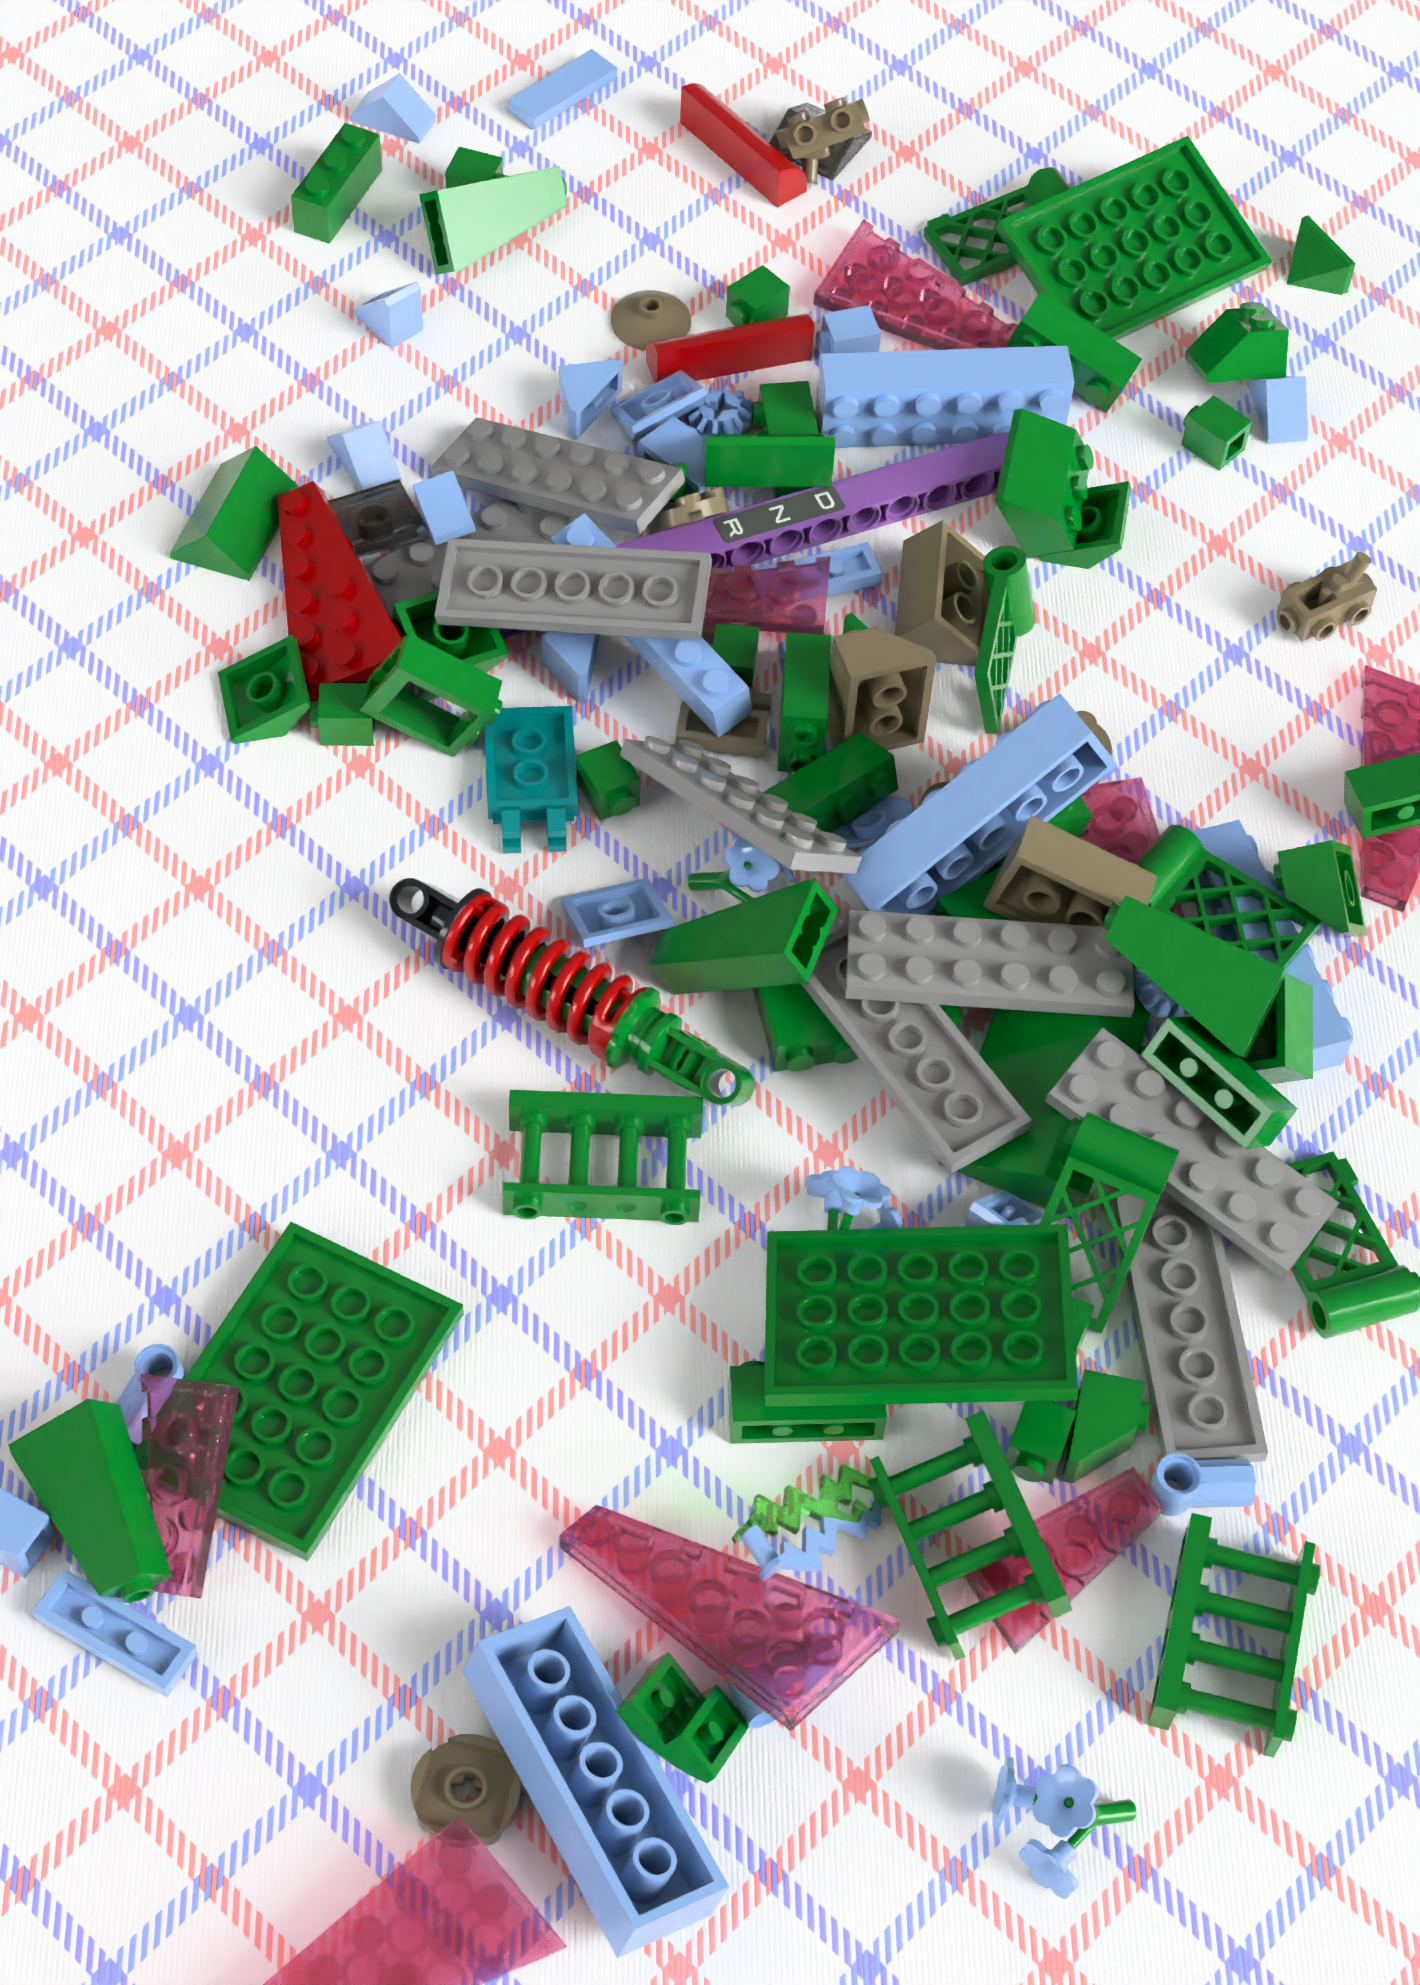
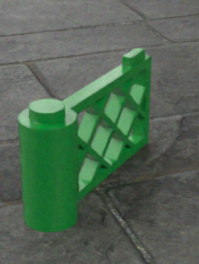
[924,167,1072,287]
[974,545,1036,734]
[1136,824,1321,969]
[1039,1112,1180,1334]
[1288,1151,1420,1339]

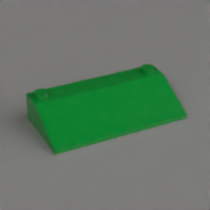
[938,964,1151,1220]

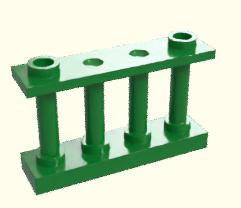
[503,1090,703,1225]
[867,1410,1072,1661]
[1147,1513,1321,1758]

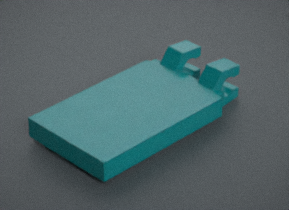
[484,706,578,854]

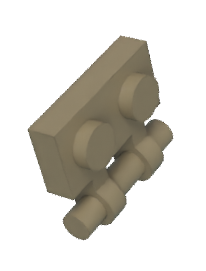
[676,687,772,757]

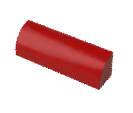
[680,83,807,208]
[646,313,814,383]

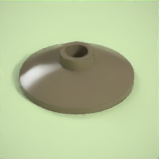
[611,290,691,351]

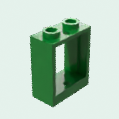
[777,632,831,773]
[359,633,503,757]

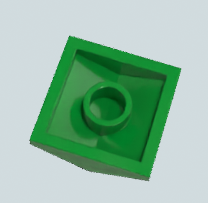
[1039,481,1131,569]
[218,635,311,744]

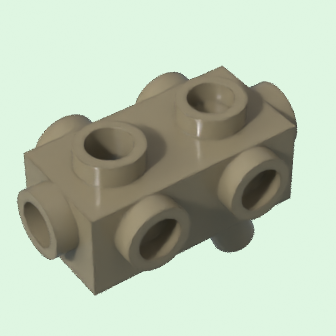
[775,96,870,183]
[1277,552,1377,642]

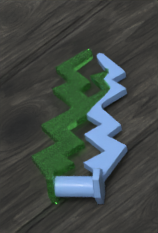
[731,1464,882,1582]

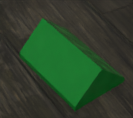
[703,434,835,487]
[170,446,299,581]

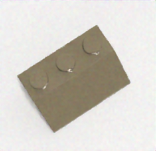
[895,520,989,666]
[826,627,937,751]
[982,815,1158,927]

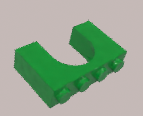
[752,984,962,1072]

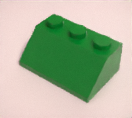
[995,408,1094,558]

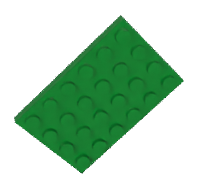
[995,135,1272,341]
[134,1222,464,1562]
[764,1224,1078,1407]

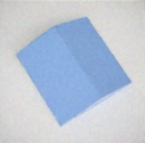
[610,370,707,442]
[560,877,674,948]

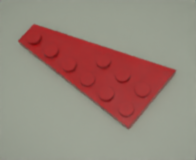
[277,481,403,703]

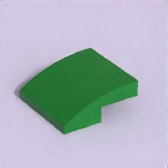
[615,1651,749,1783]

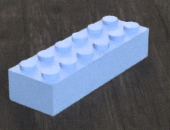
[815,346,1075,448]
[842,693,1117,915]
[463,1606,730,1958]

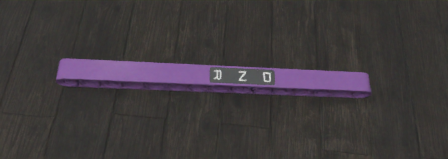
[498,432,1009,639]

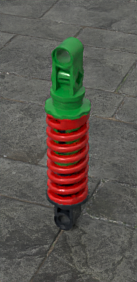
[389,878,755,1107]

